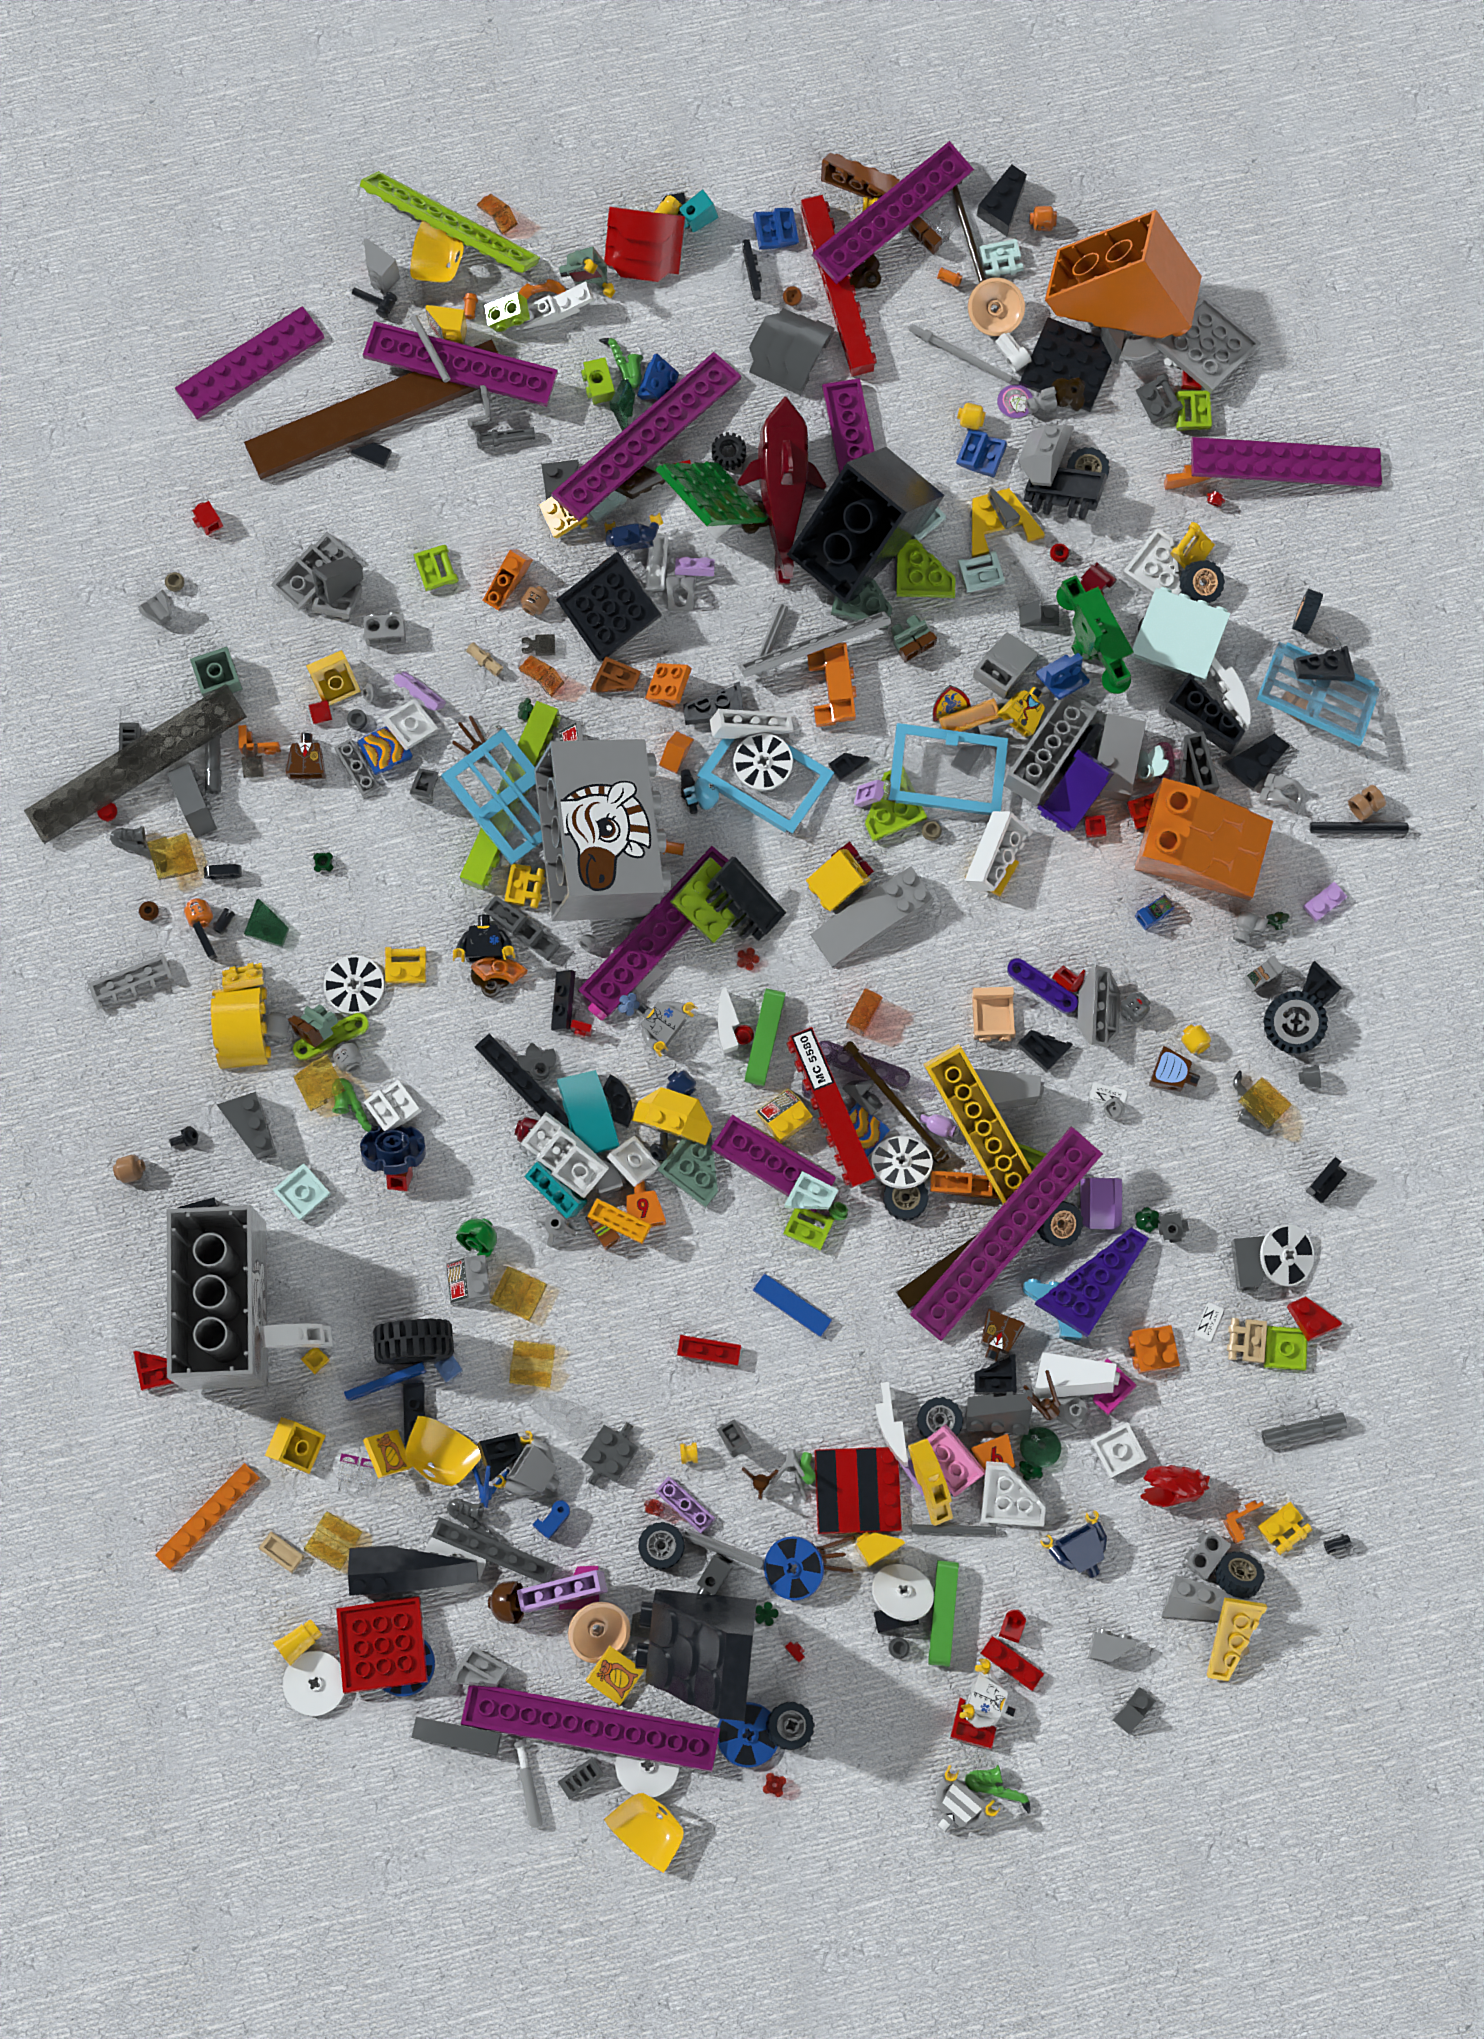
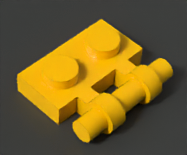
[504,864,546,909]
[222,962,264,992]
[1257,1501,1312,1555]

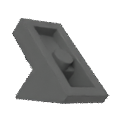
[1019,600,1059,627]
[410,768,439,802]
[842,1080,883,1116]
[717,1419,752,1458]
[1113,1687,1156,1734]

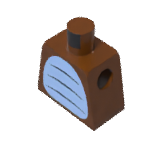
[1149,1046,1200,1092]

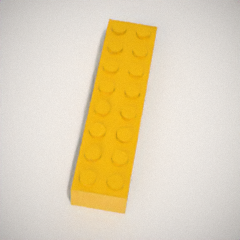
[923,1044,1032,1204]

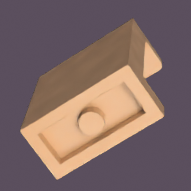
[972,987,1016,1042]

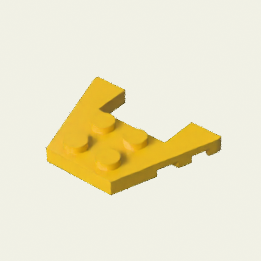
[971,488,1045,558]

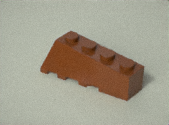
[821,153,900,199]

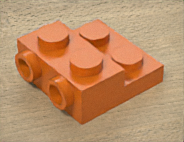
[1128,1325,1180,1374]

